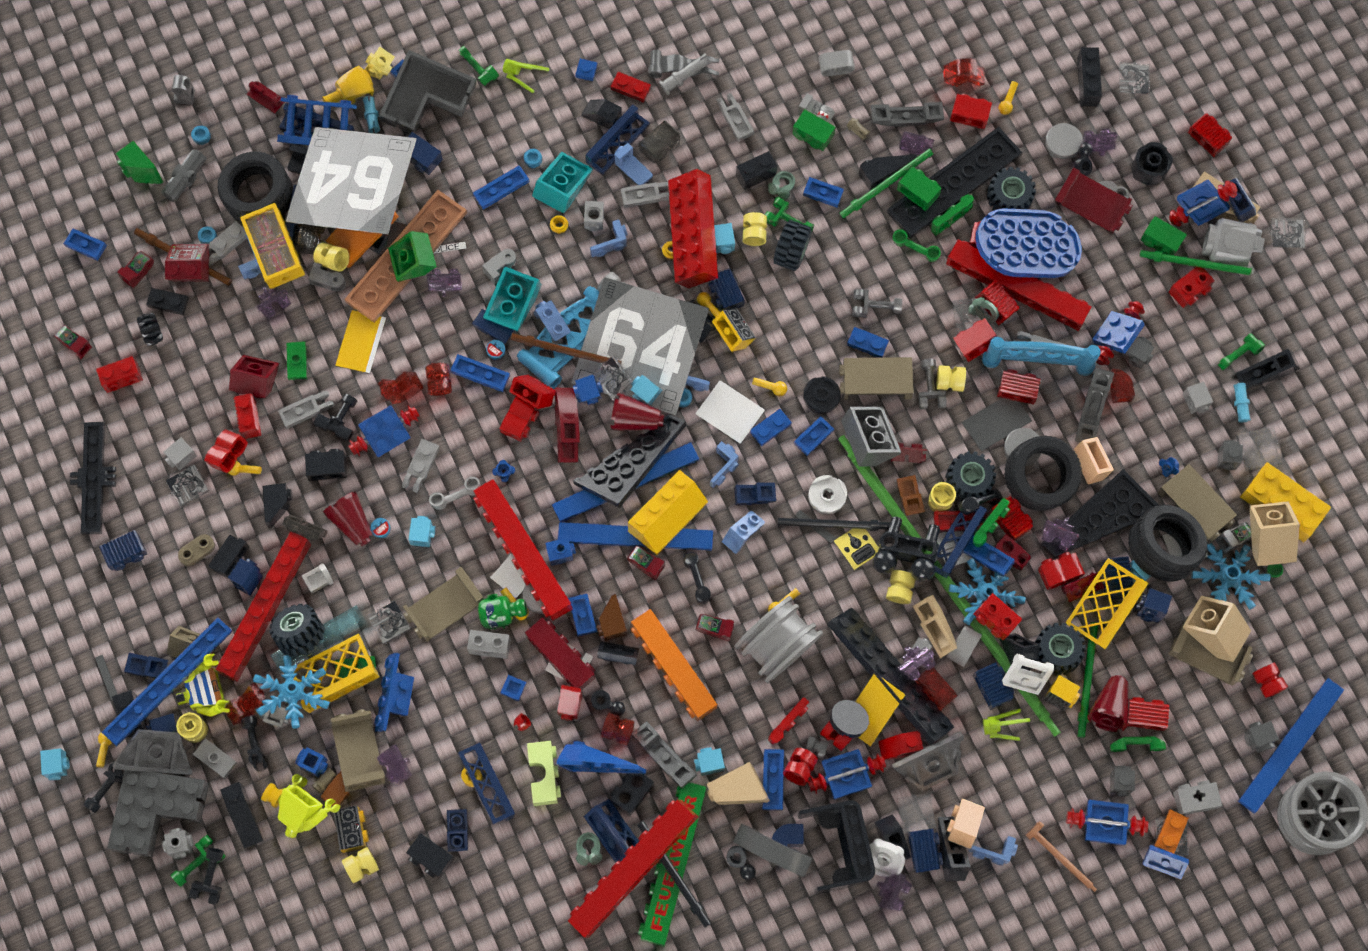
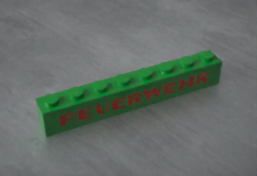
[638,782,706,947]

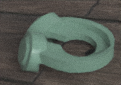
[768,171,795,200]
[968,297,999,323]
[576,832,602,866]

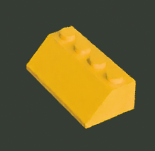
[628,470,708,555]

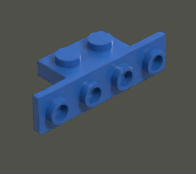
[374,653,414,732]

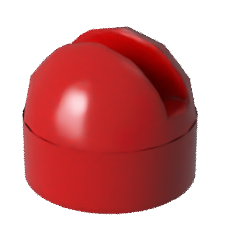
[514,713,531,731]

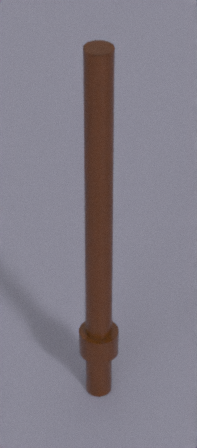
[134,228,232,286]
[511,333,622,368]

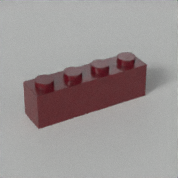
[525,617,595,690]

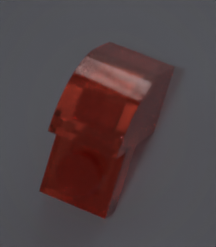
[943,58,985,87]
[1110,369,1135,403]
[378,372,424,404]
[225,682,266,726]

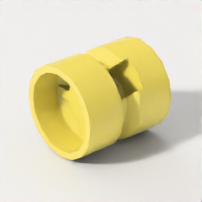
[742,212,767,246]
[313,242,350,272]
[936,365,966,392]
[928,482,956,511]
[886,570,916,604]
[176,712,208,743]
[342,847,379,884]

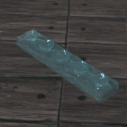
[270,605,367,673]

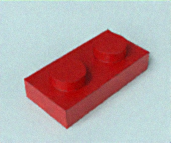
[611,72,651,103]

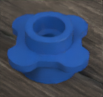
[1159,457,1179,477]
[492,460,515,482]

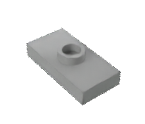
[193,738,237,779]

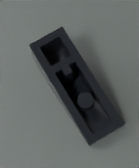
[858,154,918,190]
[1236,349,1301,389]
[220,782,264,849]
[938,817,971,882]

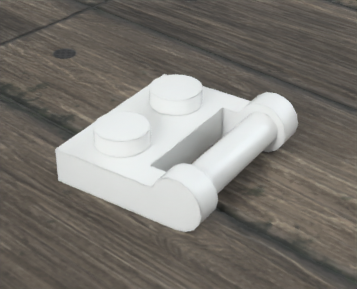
[1002,654,1054,695]

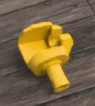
[322,65,374,105]

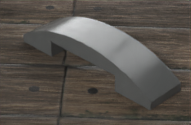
[870,102,944,127]
[1075,368,1114,443]
[632,721,697,788]
[733,823,813,877]

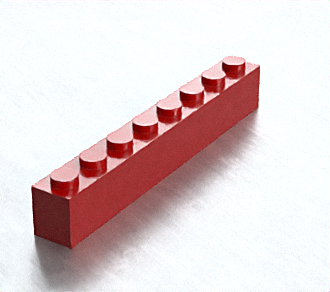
[946,239,1092,332]
[473,479,573,621]
[216,531,311,682]
[568,800,699,938]

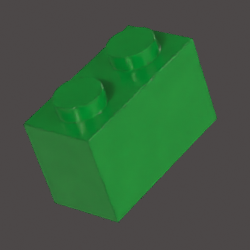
[792,109,836,152]
[897,166,941,211]
[1140,216,1187,255]

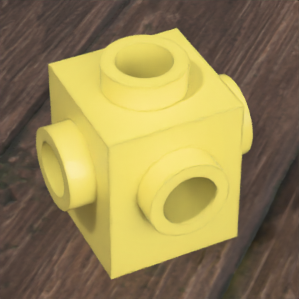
[364,47,395,80]

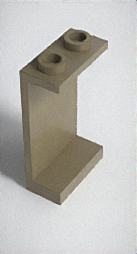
[839,357,914,400]
[1157,464,1237,542]
[403,567,484,642]
[1168,616,1253,686]
[331,709,385,792]

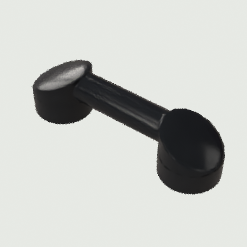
[959,489,1003,515]
[683,552,711,604]

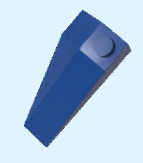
[557,741,646,774]

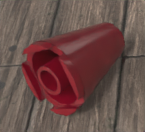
[610,393,664,431]
[323,491,372,547]
[1087,675,1129,732]

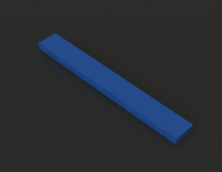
[552,442,699,522]
[558,522,713,551]
[102,617,232,747]
[1238,678,1344,814]

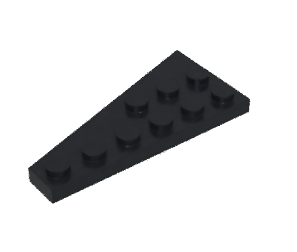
[573,414,686,508]
[1041,469,1159,559]

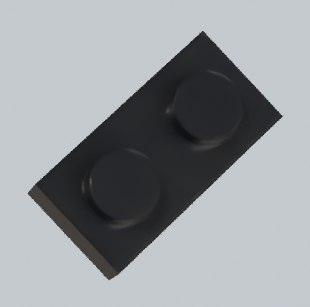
[146,288,189,315]
[597,641,639,665]

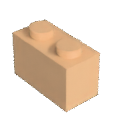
[1073,437,1114,484]
[947,799,985,849]

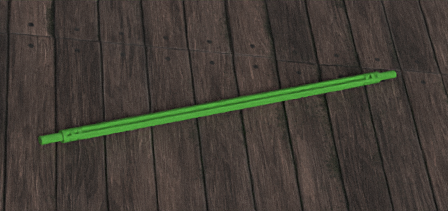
[838,435,1061,737]

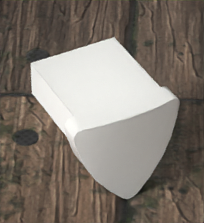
[302,563,333,593]

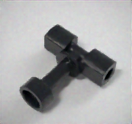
[313,393,358,443]

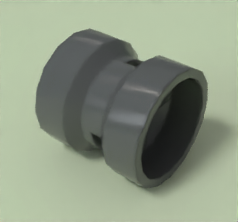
[806,736,829,761]

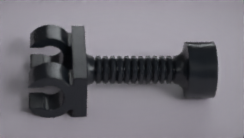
[241,716,267,771]
[83,763,125,813]
[189,848,224,905]

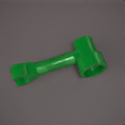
[458,46,499,86]
[1218,333,1266,370]

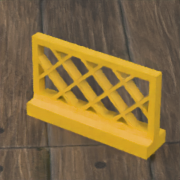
[1066,558,1148,650]
[293,633,380,713]

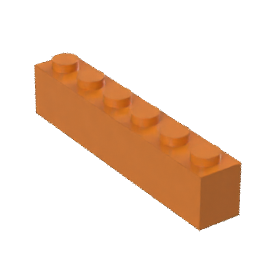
[630,609,718,721]

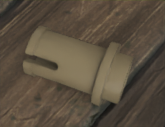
[847,118,870,141]
[312,768,337,794]

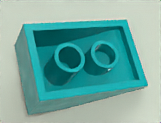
[532,152,593,214]
[483,266,542,332]

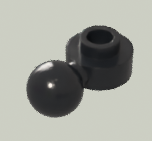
[1074,142,1093,176]
[591,690,625,717]
[726,846,756,880]

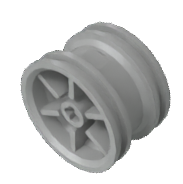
[734,596,823,684]
[1277,771,1368,855]

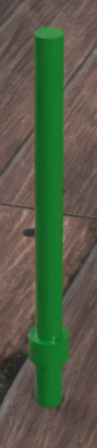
[839,148,933,219]
[1140,250,1252,276]
[1077,622,1098,738]

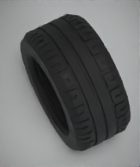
[217,151,293,223]
[1004,435,1082,511]
[1128,505,1207,582]

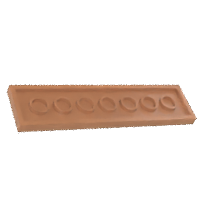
[344,190,467,323]

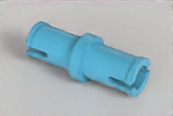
[363,96,380,133]
[1233,383,1251,423]

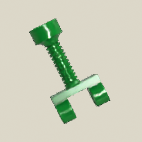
[764,197,814,232]
[170,835,226,887]

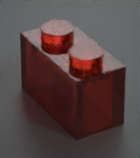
[915,666,958,711]

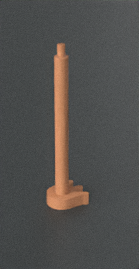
[1026,821,1097,892]

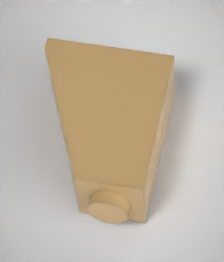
[707,762,770,805]

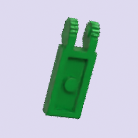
[931,194,974,236]
[973,498,1010,548]

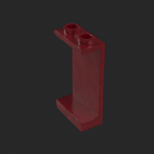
[1055,167,1133,233]

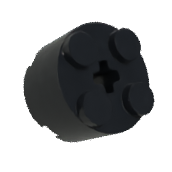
[1131,142,1173,185]

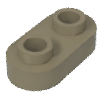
[178,534,215,566]

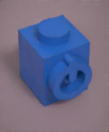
[573,374,604,405]
[545,537,576,566]
[295,747,328,777]

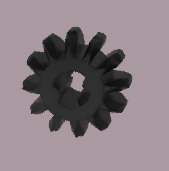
[137,313,163,346]

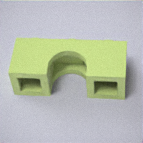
[527,741,561,806]

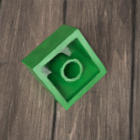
[115,141,163,184]
[388,231,437,282]

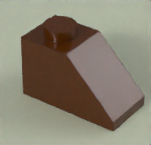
[596,594,627,641]

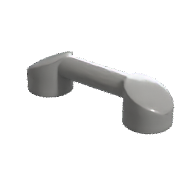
[429,477,481,510]

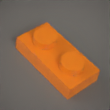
[1154,809,1189,854]

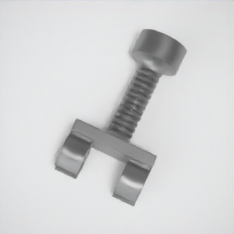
[852,289,902,318]
[918,358,947,409]

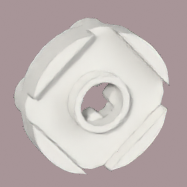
[808,475,847,514]
[870,839,905,877]

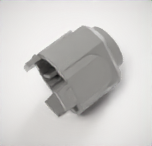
[1202,218,1265,274]

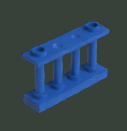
[277,95,357,145]

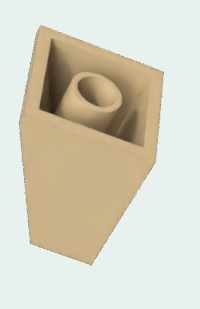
[1250,501,1300,566]
[1183,596,1251,662]

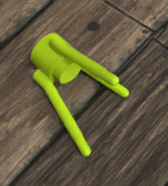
[503,59,550,93]
[983,709,1031,741]

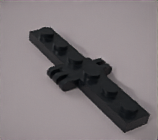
[69,422,116,535]

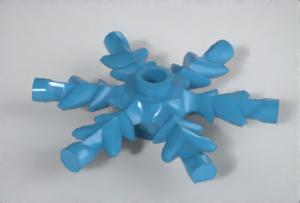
[1191,543,1270,610]
[949,558,1026,625]
[253,655,330,729]

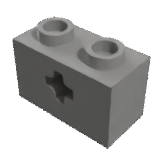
[467,630,511,659]
[1173,780,1222,815]

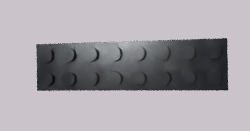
[887,126,1023,239]
[827,608,954,746]

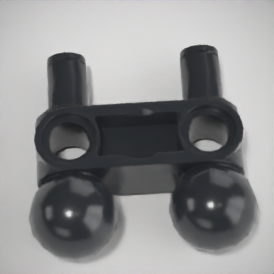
[872,517,940,582]

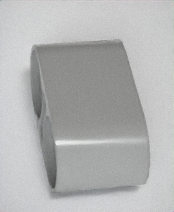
[818,50,855,76]
[947,625,982,667]

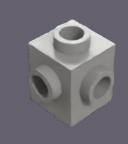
[162,828,194,859]

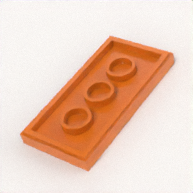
[325,212,399,268]

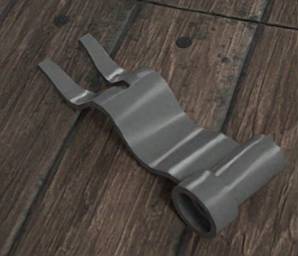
[648,50,720,78]

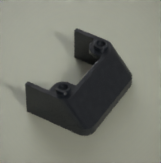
[797,800,875,895]

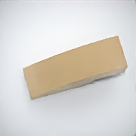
[913,595,957,658]

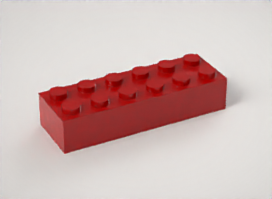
[668,169,718,288]

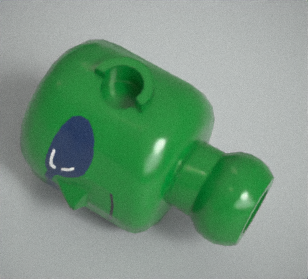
[478,594,528,630]

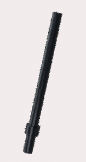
[778,518,890,531]
[637,821,712,928]

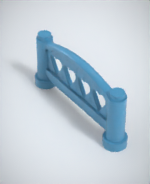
[517,286,599,389]
[982,337,1101,376]

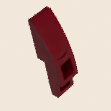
[554,387,580,463]

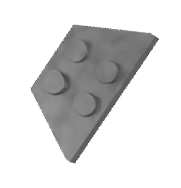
[113,729,192,775]
[892,732,964,791]

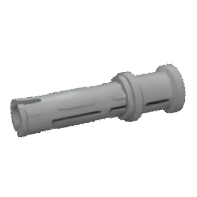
[659,53,711,95]

